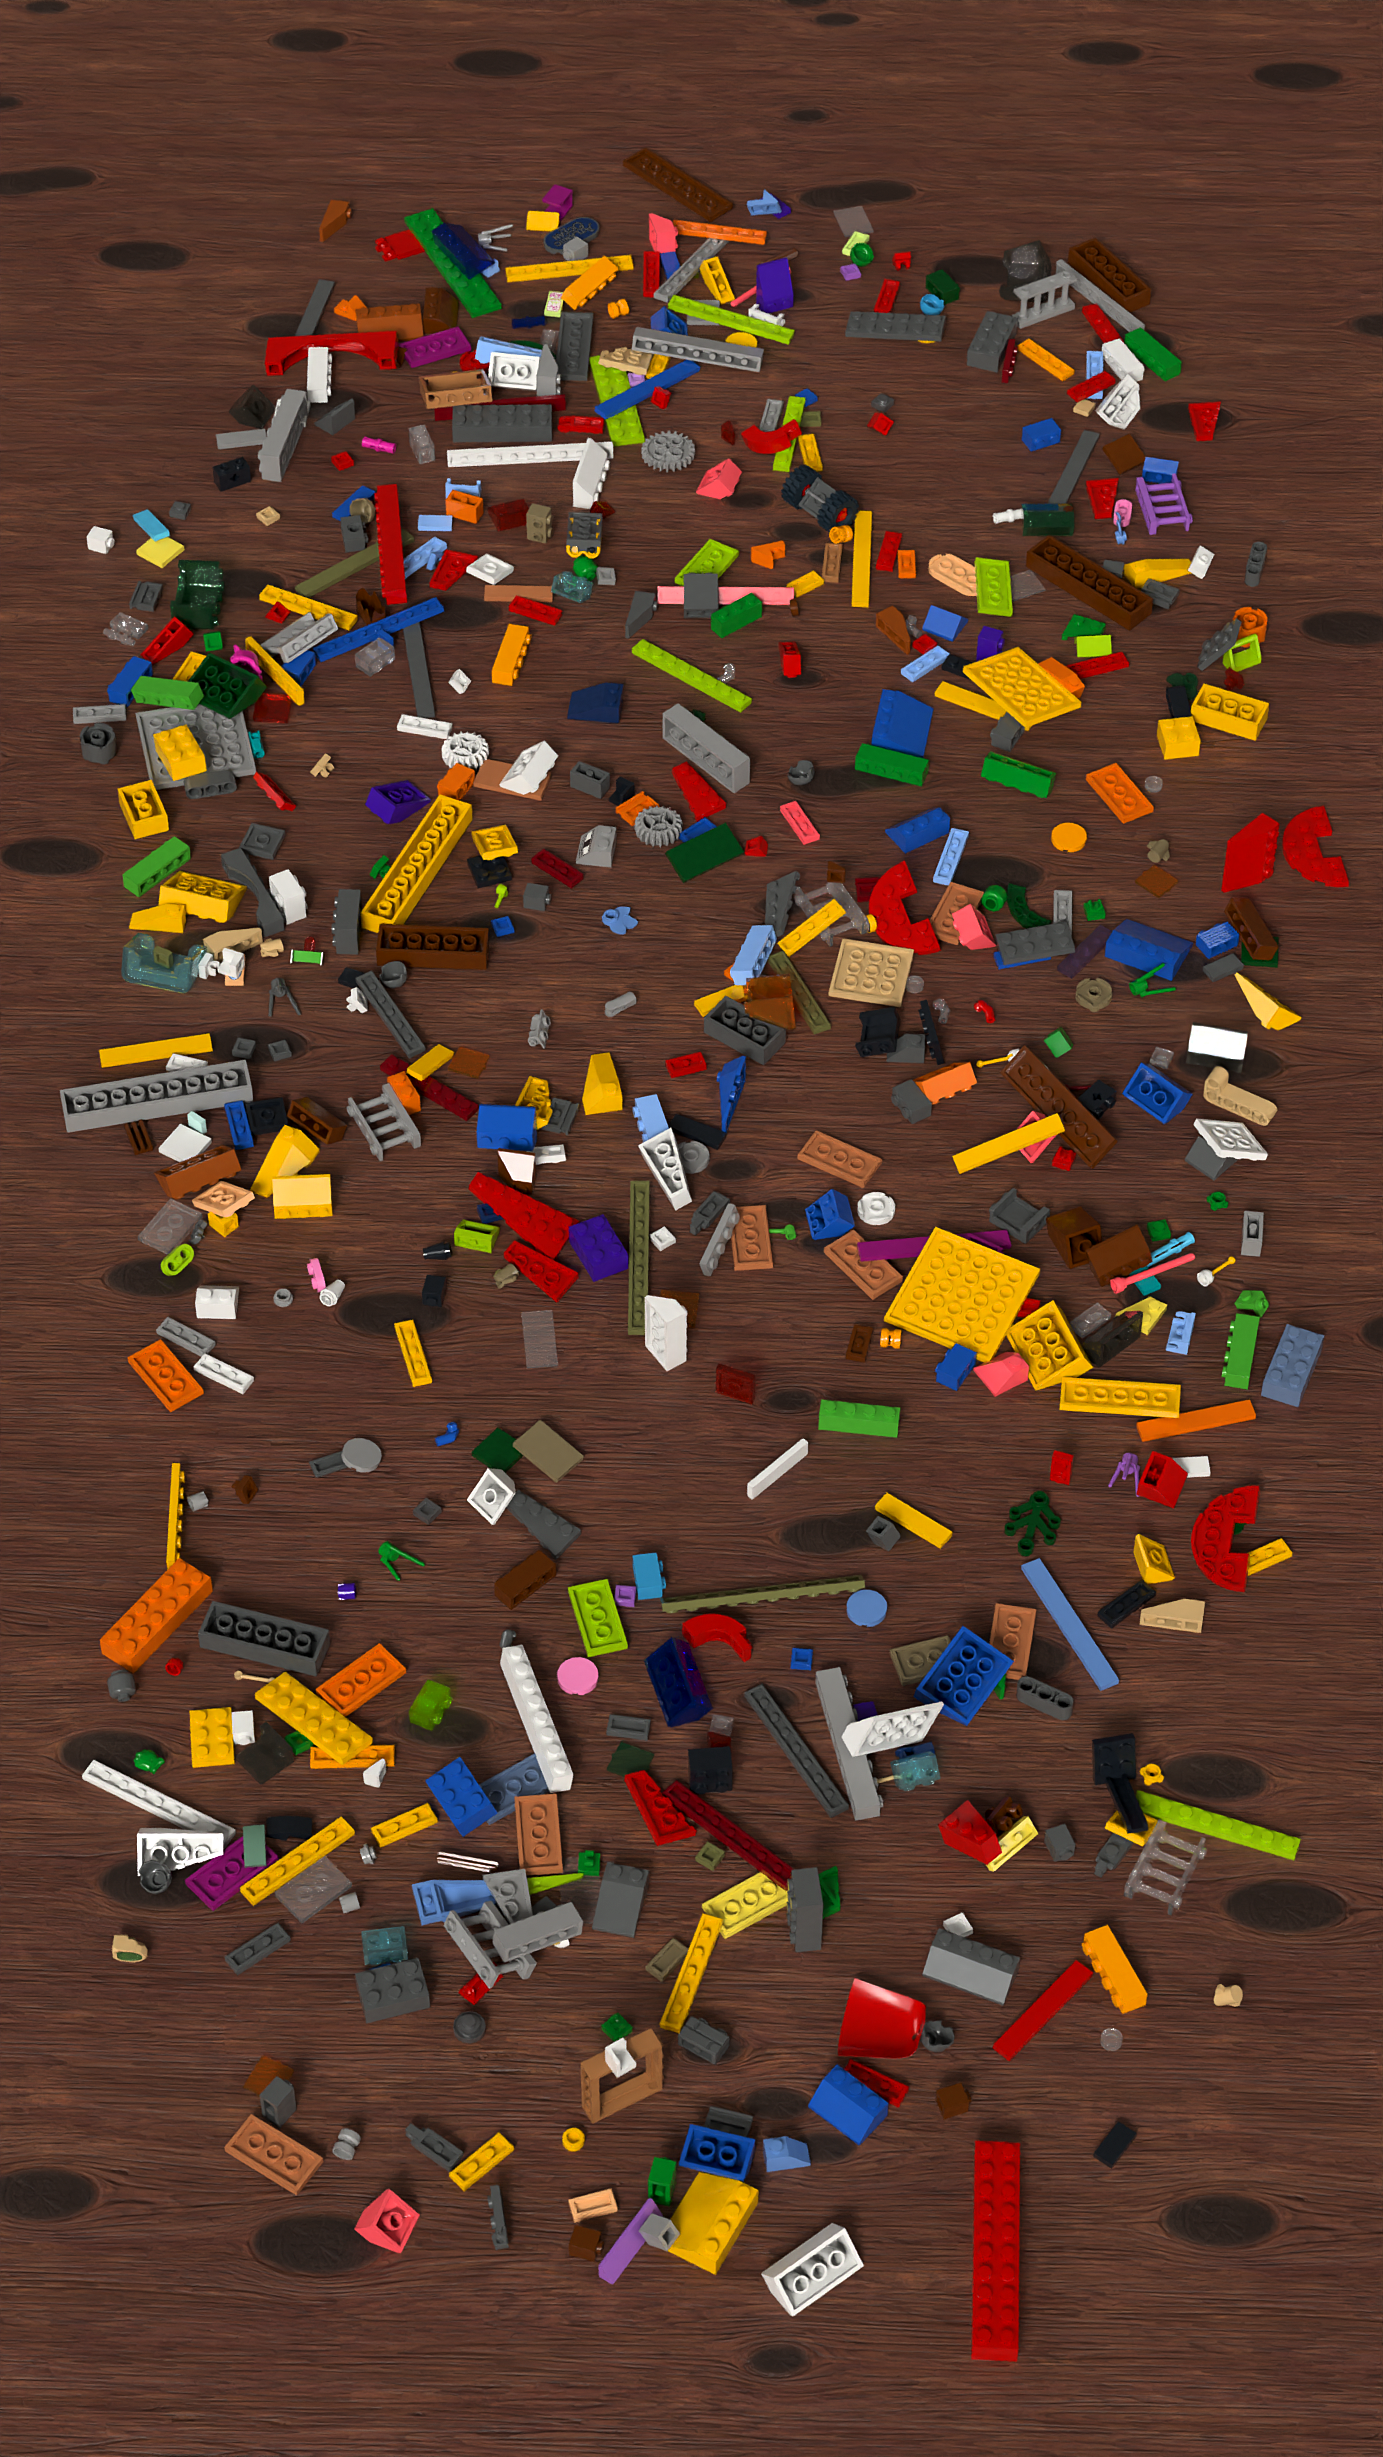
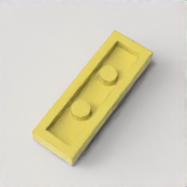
[986,1816,1038,1871]

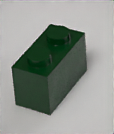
[925,269,960,305]

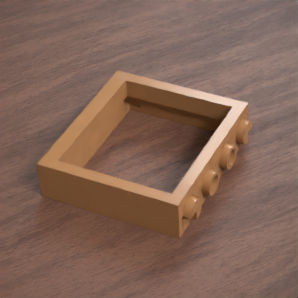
[419,369,492,409]
[580,2028,664,2124]

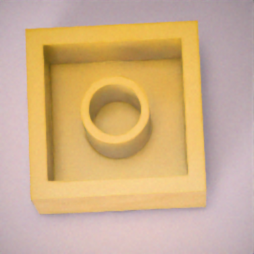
[1157,716,1200,760]

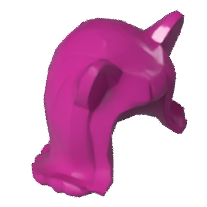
[230,644,263,680]

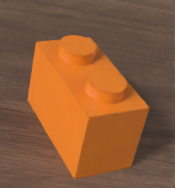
[445,490,484,524]
[437,763,475,801]
[387,1071,421,1115]

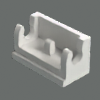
[748,304,785,326]

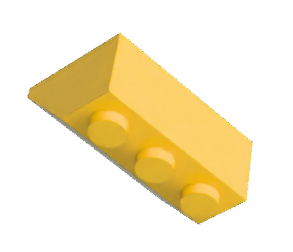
[272,1174,332,1219]

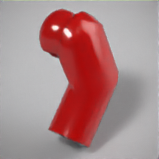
[974,1000,995,1023]

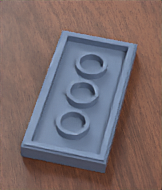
[479,1753,549,1825]

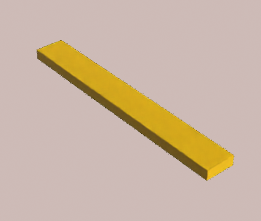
[505,255,633,282]
[852,511,872,607]

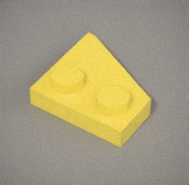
[1115,1297,1167,1335]

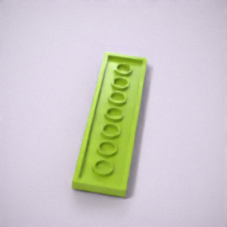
[589,356,645,447]

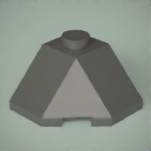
[887,1033,925,1063]

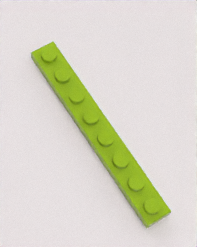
[668,295,795,345]
[632,639,752,713]
[1136,1790,1301,1860]

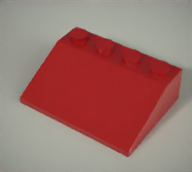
[1221,813,1279,893]

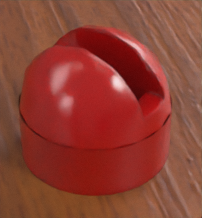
[165,1658,183,1676]

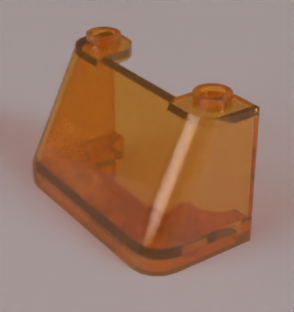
[743,973,796,1030]

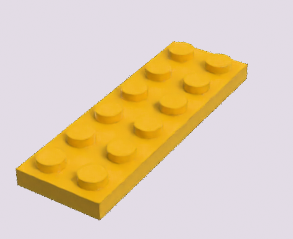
[1060,1377,1181,1418]
[255,1672,372,1765]

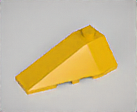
[1124,559,1191,589]
[1235,972,1301,1030]
[582,1052,622,1115]
[515,1076,552,1129]
[250,1125,320,1198]

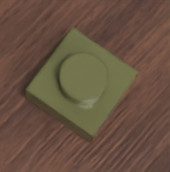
[153,946,174,969]
[695,1841,725,1871]

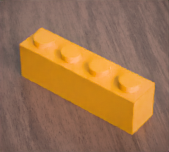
[561,256,618,310]
[492,624,532,686]
[1082,1925,1147,2014]

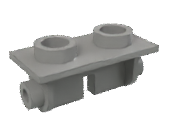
[528,1009,551,1049]

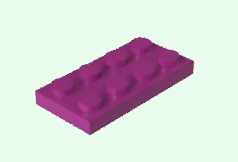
[399,327,471,368]
[185,1836,278,1911]

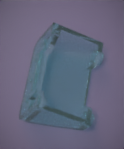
[121,932,207,993]

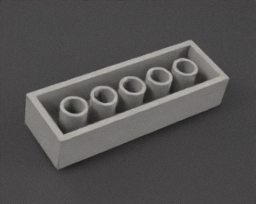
[258,389,308,482]
[663,704,750,793]

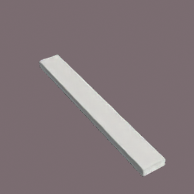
[82,1760,236,1849]

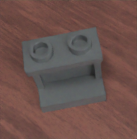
[684,573,718,618]
[989,1188,1050,1244]

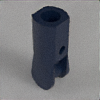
[895,1742,935,1766]

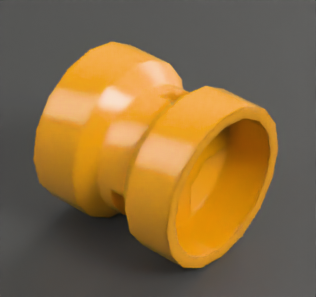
[608,299,629,319]
[829,525,853,544]
[880,1328,901,1349]

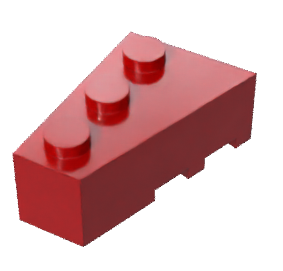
[938,1800,1002,1865]

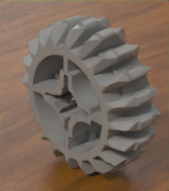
[634,805,682,847]

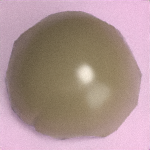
[350,498,376,524]

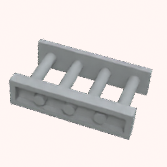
[1012,270,1077,329]
[260,612,338,663]
[346,1083,421,1161]
[443,1901,537,1988]

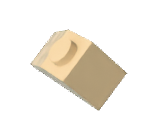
[203,928,263,962]
[1140,1599,1205,1633]

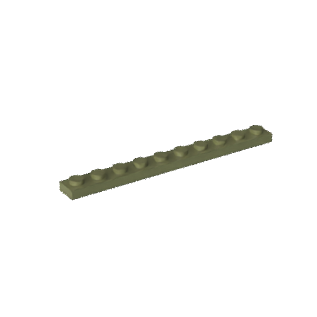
[628,1181,650,1335]
[660,1575,865,1613]

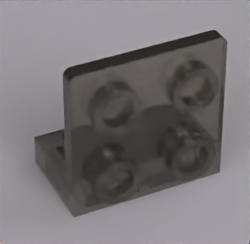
[236,1722,294,1785]

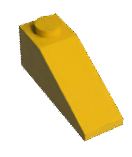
[699,256,735,305]
[129,904,186,933]

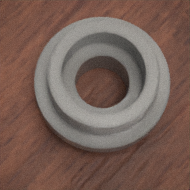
[273,1289,293,1307]
[359,1843,377,1865]

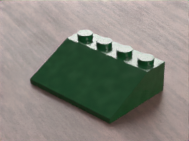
[188,652,267,719]

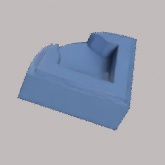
[426,551,444,570]

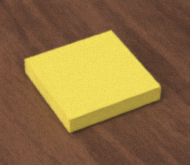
[136,537,184,568]

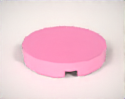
[557,1657,598,1695]

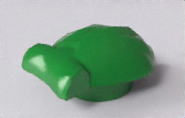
[134,1749,165,1774]

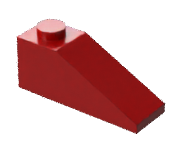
[140,616,194,665]
[778,641,801,678]

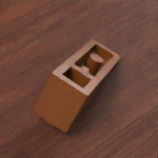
[319,200,352,242]
[876,605,910,655]

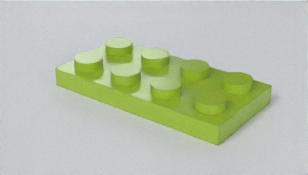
[675,539,739,587]
[974,557,1013,617]
[568,1579,628,1657]

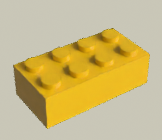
[1191,684,1269,741]

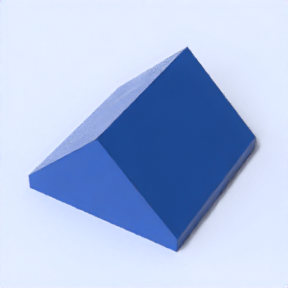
[922,605,968,642]

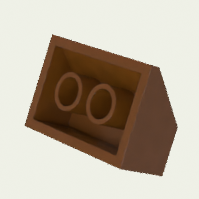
[423,287,459,334]
[1086,1225,1153,1287]

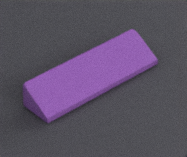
[599,2198,663,2284]

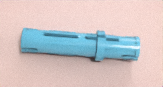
[1147,1232,1195,1268]

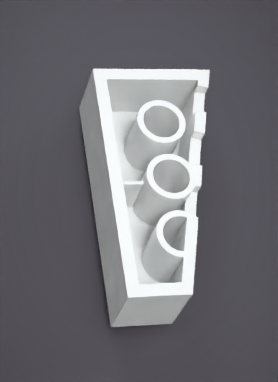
[638,1128,692,1211]

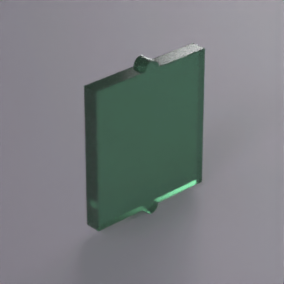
[607,1742,654,1777]

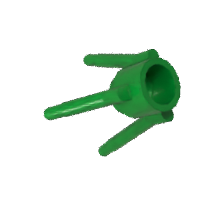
[1129,963,1176,998]
[378,1541,425,1581]

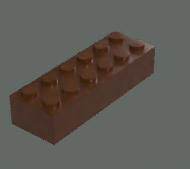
[1068,238,1151,313]
[376,924,489,970]

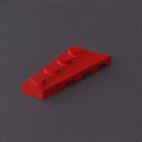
[672,761,726,822]
[624,1770,696,1846]

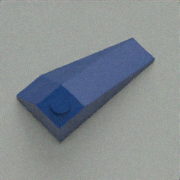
[717,1056,746,1133]

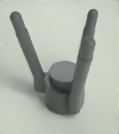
[268,978,301,1017]

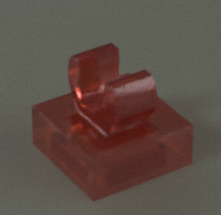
[1223,667,1245,691]

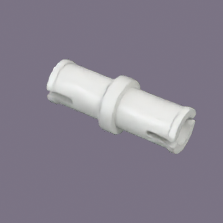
[993,508,1028,524]

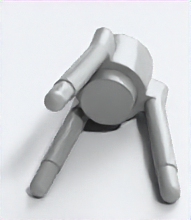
[478,224,513,251]

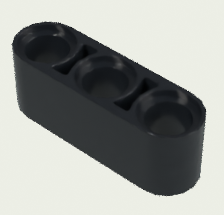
[1166,686,1192,719]

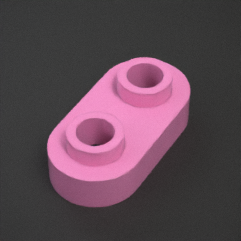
[1113,500,1132,527]
[307,1258,326,1292]

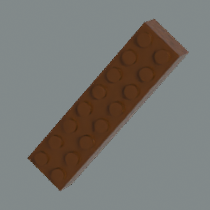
[1026,535,1153,631]

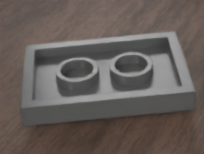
[1197,618,1242,671]

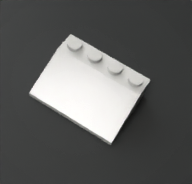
[842,1702,944,1757]

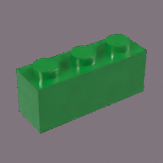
[711,593,762,639]

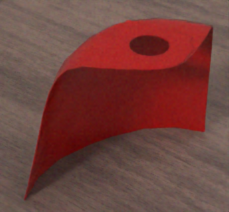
[838,1978,926,2058]

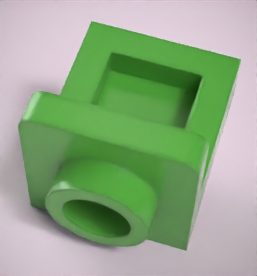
[1235,1290,1269,1317]

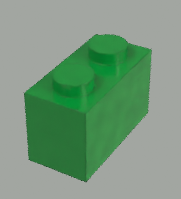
[648,2157,676,2207]

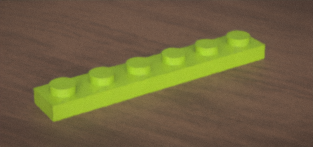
[773,396,806,472]

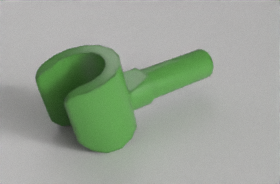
[769,1224,796,1240]

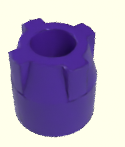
[338,1583,356,1600]

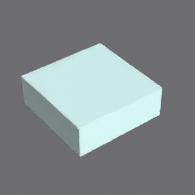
[187,1111,207,1135]

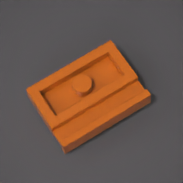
[616,791,659,826]

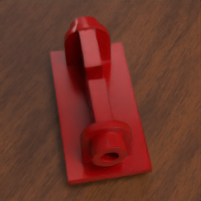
[458,1962,503,2005]

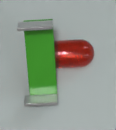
[290,936,324,966]

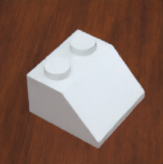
[195,1285,239,1319]

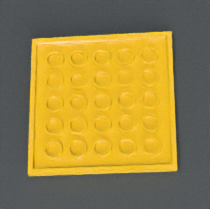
[884,1227,1040,1362]

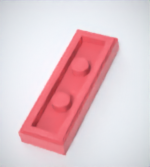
[780,801,820,845]

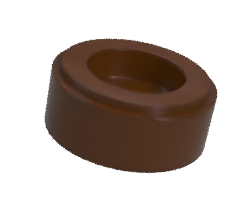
[789,599,799,616]

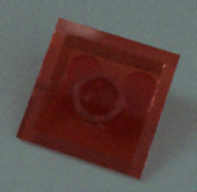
[487,498,529,532]

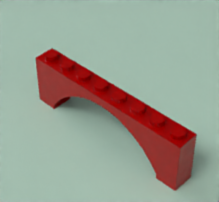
[265,331,399,376]

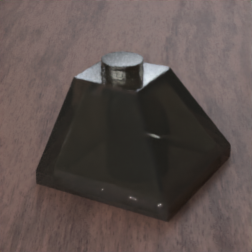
[229,384,276,429]

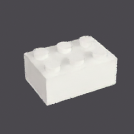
[488,352,540,392]

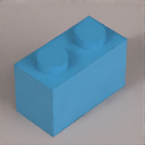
[633,1553,666,1600]

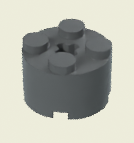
[80,723,117,764]

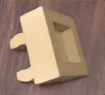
[310,753,334,778]

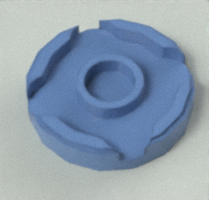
[847,1590,887,1627]

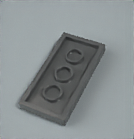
[995,922,1075,965]

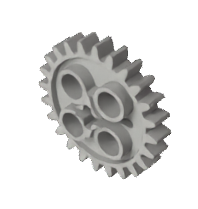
[641,431,695,472]

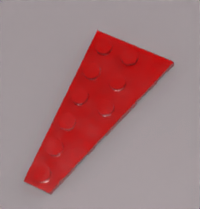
[469,1172,579,1261]

